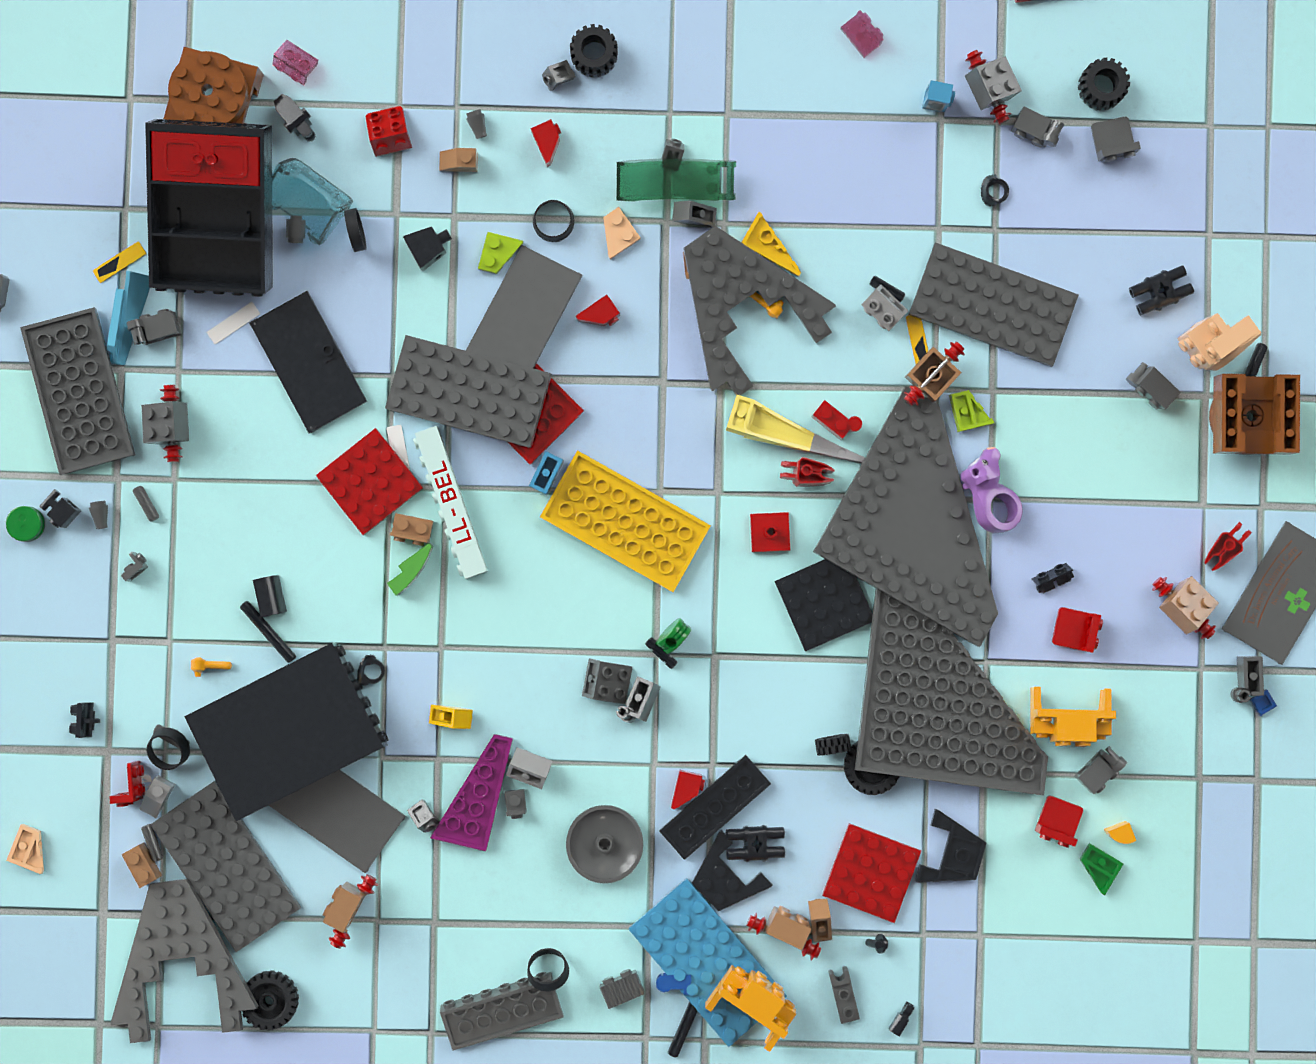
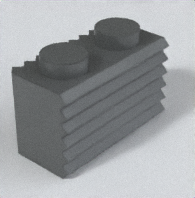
[600,969,644,1009]

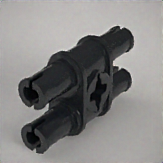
[1129,265,1194,316]
[726,825,785,862]

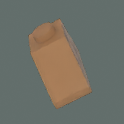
[439,148,478,172]
[808,898,832,942]

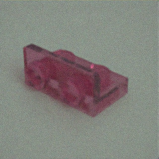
[840,10,884,58]
[272,40,319,85]

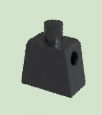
[403,227,452,271]

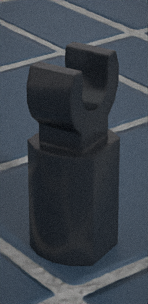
[889,1001,915,1037]

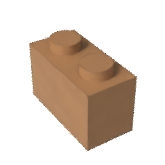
[121,842,162,888]

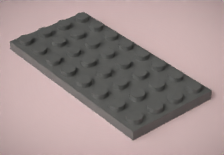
[908,242,1079,367]
[20,307,135,475]
[385,335,552,448]
[150,780,301,952]

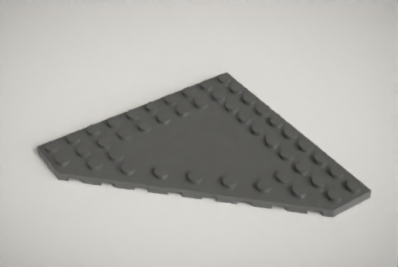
[813,386,998,647]
[855,589,1048,795]

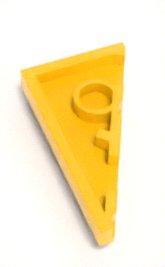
[741,212,801,277]

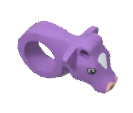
[961,447,1023,533]

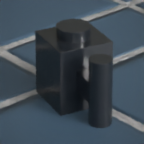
[39,489,81,528]

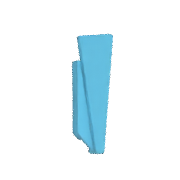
[107,271,150,365]

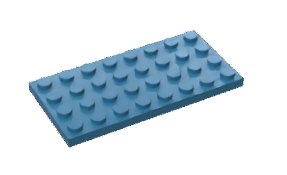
[628,878,787,1047]

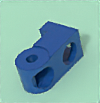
[656,973,691,995]

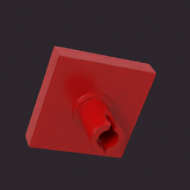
[750,512,790,552]

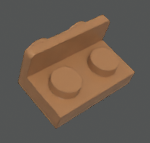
[390,513,434,546]

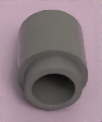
[286,215,306,243]

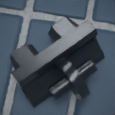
[69,702,100,738]

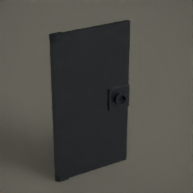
[249,291,368,434]

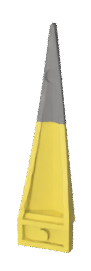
[726,395,865,464]

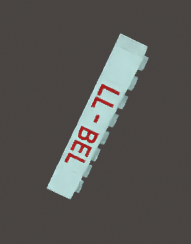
[413,426,488,579]

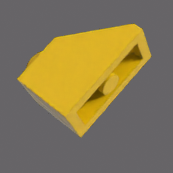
[429,704,473,729]

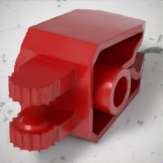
[780,457,835,487]
[1204,522,1252,571]

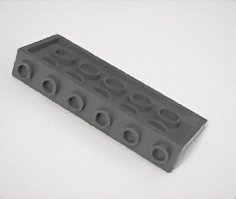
[440,972,564,1051]

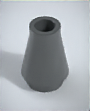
[466,109,487,139]
[89,500,108,529]

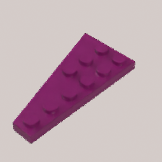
[430,734,513,851]

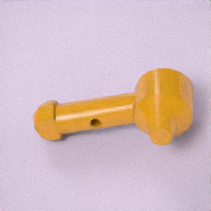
[749,292,784,319]
[191,657,232,677]

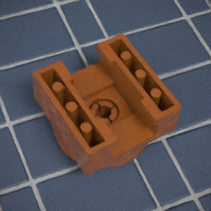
[163,47,264,124]
[1209,374,1300,455]

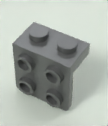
[1091,116,1141,162]

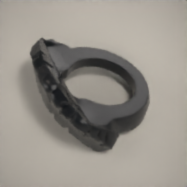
[981,174,1009,207]
[357,654,385,686]

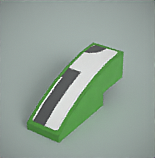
[387,543,434,596]

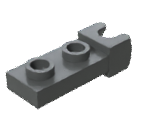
[828,966,860,1024]

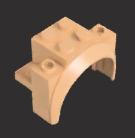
[1177,313,1261,371]

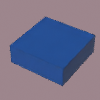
[1250,689,1277,716]

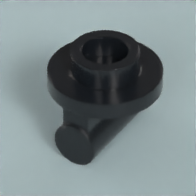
[865,934,888,954]

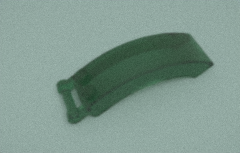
[616,158,736,202]

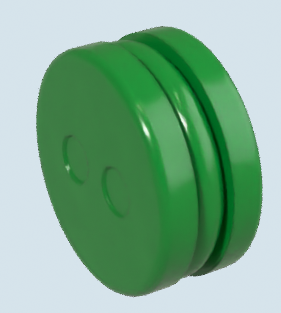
[6,506,45,542]
[656,618,691,654]

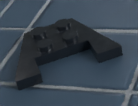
[915,809,987,883]
[692,830,773,911]

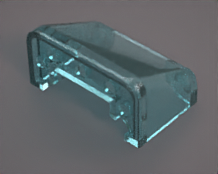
[272,158,353,245]

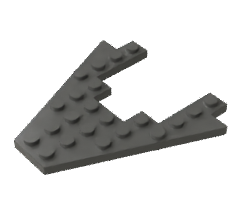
[683,226,836,395]
[111,879,258,1043]

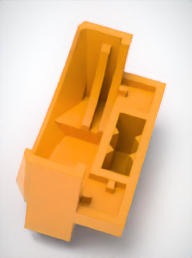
[1030,687,1116,747]
[705,965,796,1052]

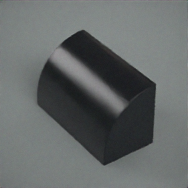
[253,575,287,617]

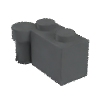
[1011,107,1064,147]
[126,309,182,345]
[1126,362,1181,410]
[1230,656,1264,703]
[616,676,661,723]
[1074,746,1127,794]

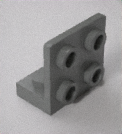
[582,658,632,704]

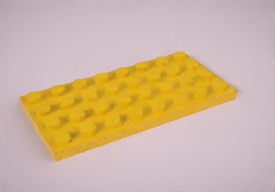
[540,450,711,592]

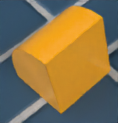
[1104,821,1137,844]

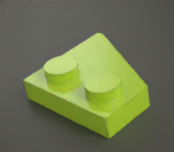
[478,232,523,274]
[949,390,994,432]

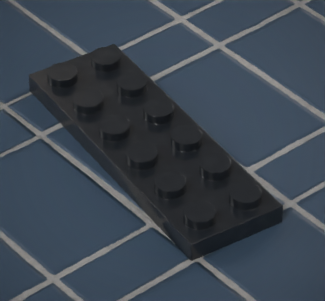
[659,754,771,860]

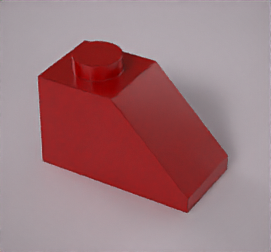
[530,119,562,167]
[575,294,620,326]
[671,769,705,809]

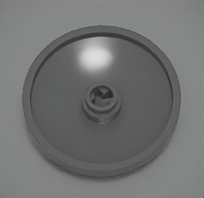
[566,805,643,883]

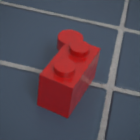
[811,400,862,440]

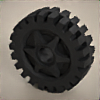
[843,741,900,795]
[242,970,299,1031]

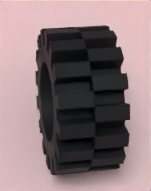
[815,734,851,756]

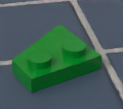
[1080,843,1123,895]

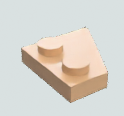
[603,207,641,260]
[6,824,44,874]

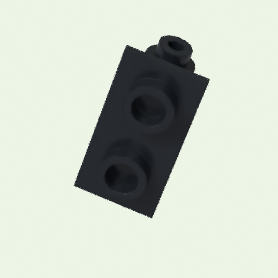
[1031,563,1074,594]

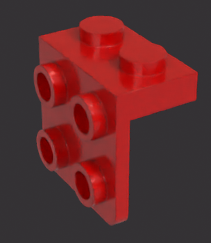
[365,106,412,157]
[1052,607,1103,653]
[109,761,145,807]
[1035,795,1083,848]

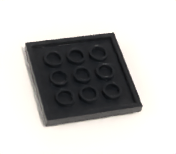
[774,559,873,652]

